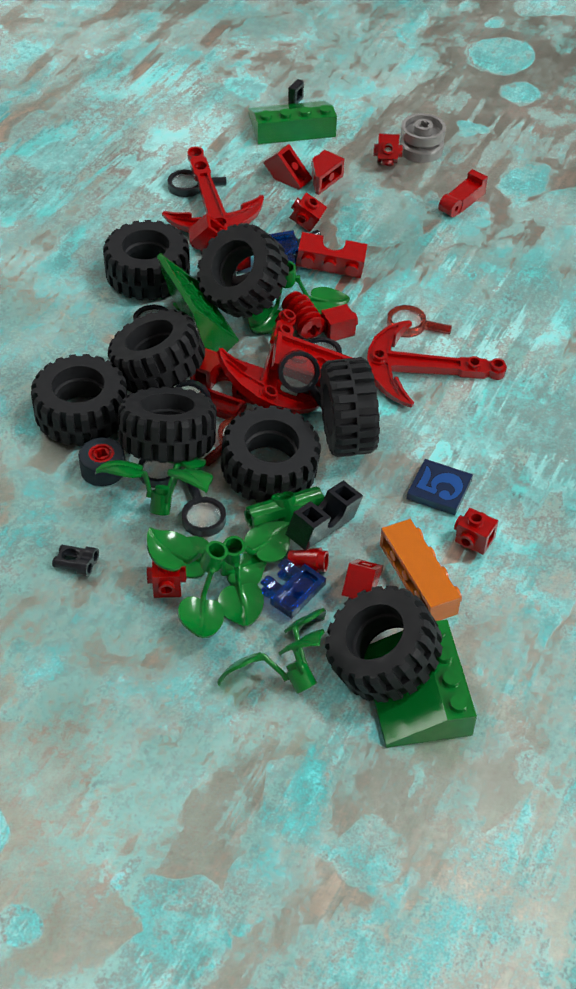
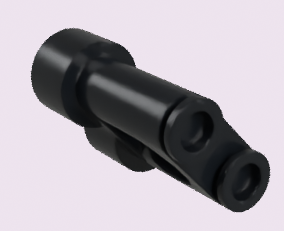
[52,544,99,576]

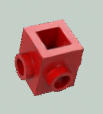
[373,133,403,166]
[289,192,327,232]
[454,508,499,555]
[147,560,186,598]

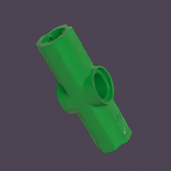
[244,486,324,529]

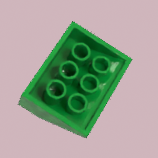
[248,101,337,145]
[157,253,239,352]
[364,620,477,748]

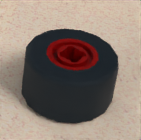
[78,437,125,487]

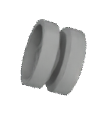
[400,113,446,163]

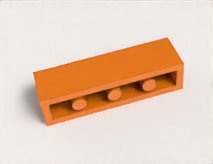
[380,519,462,621]

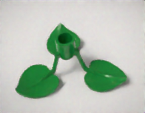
[248,260,350,334]
[95,457,213,516]
[182,521,290,627]
[146,527,267,638]
[217,608,326,694]

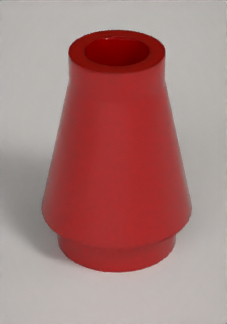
[287,547,329,574]

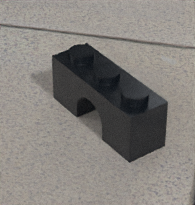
[285,480,363,551]

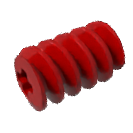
[281,291,326,339]

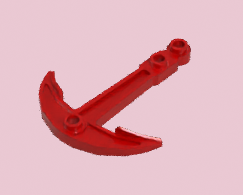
[162,146,264,233]
[217,309,319,414]
[367,320,507,408]

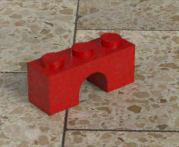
[296,232,367,278]
[189,348,264,405]

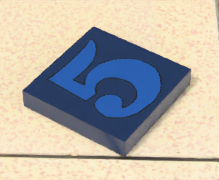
[406,459,473,515]

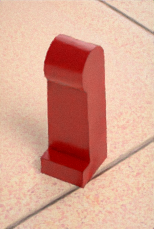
[438,169,488,217]

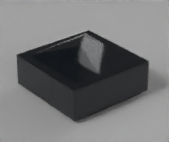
[288,79,304,104]

